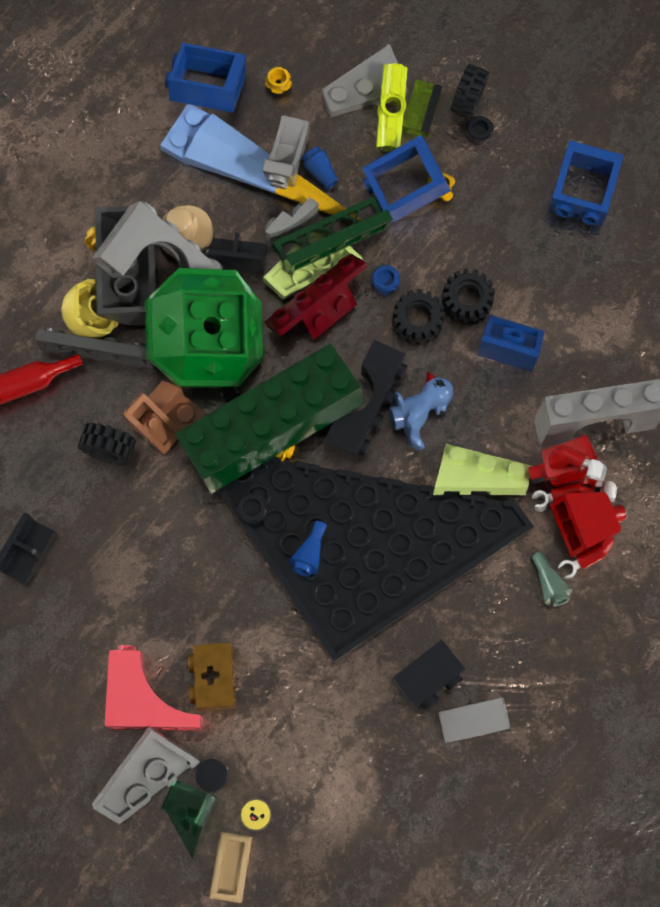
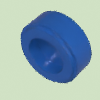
[371,265,400,295]

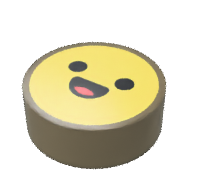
[240,798,272,832]

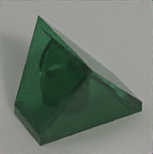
[161,780,219,859]

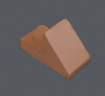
[148,381,207,430]
[122,392,181,454]

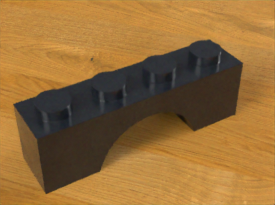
[324,340,408,463]

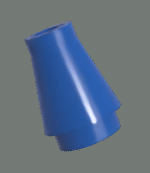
[301,146,339,190]

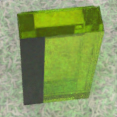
[402,79,442,137]

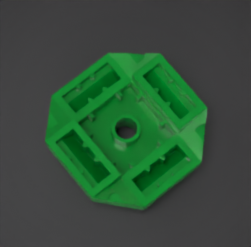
[145,268,263,388]

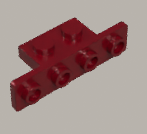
[264,254,367,339]

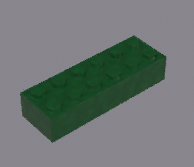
[175,343,365,494]

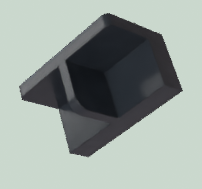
[205,232,267,274]
[0,512,57,586]

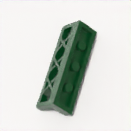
[273,196,393,274]

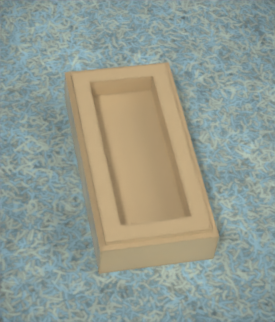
[209,832,253,903]

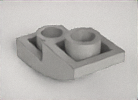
[265,197,318,246]
[438,697,511,743]

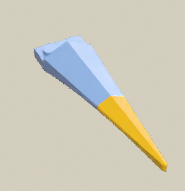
[160,104,362,224]

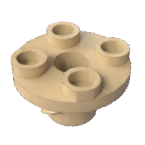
[162,205,214,257]

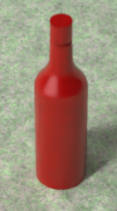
[0,354,83,405]

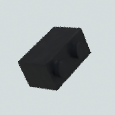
[392,640,465,711]

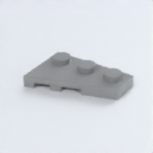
[322,44,408,118]
[92,726,201,824]

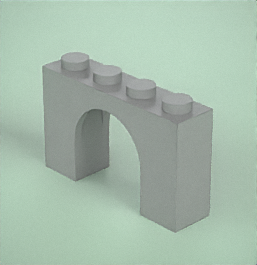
[91,201,223,278]
[534,379,660,447]

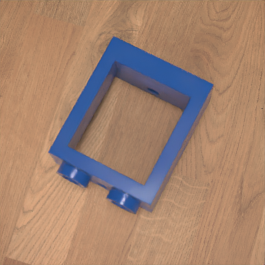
[165,43,246,113]
[362,135,451,223]
[548,140,623,226]

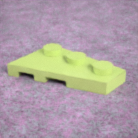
[262,226,362,300]
[433,444,531,495]

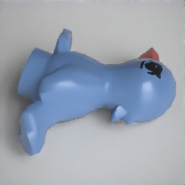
[388,372,453,451]

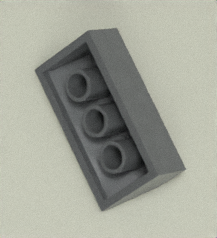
[95,205,158,326]

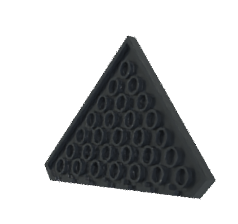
[218,457,534,663]

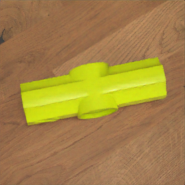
[376,63,408,152]

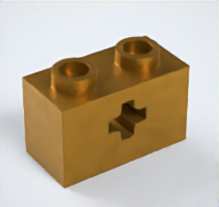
[188,642,236,712]

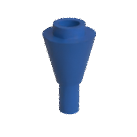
[289,521,327,577]

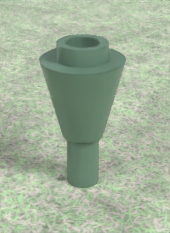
[532,552,572,607]

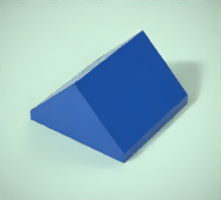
[477,314,545,372]

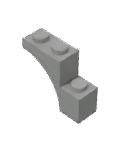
[262,115,310,189]

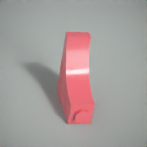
[105,645,203,731]

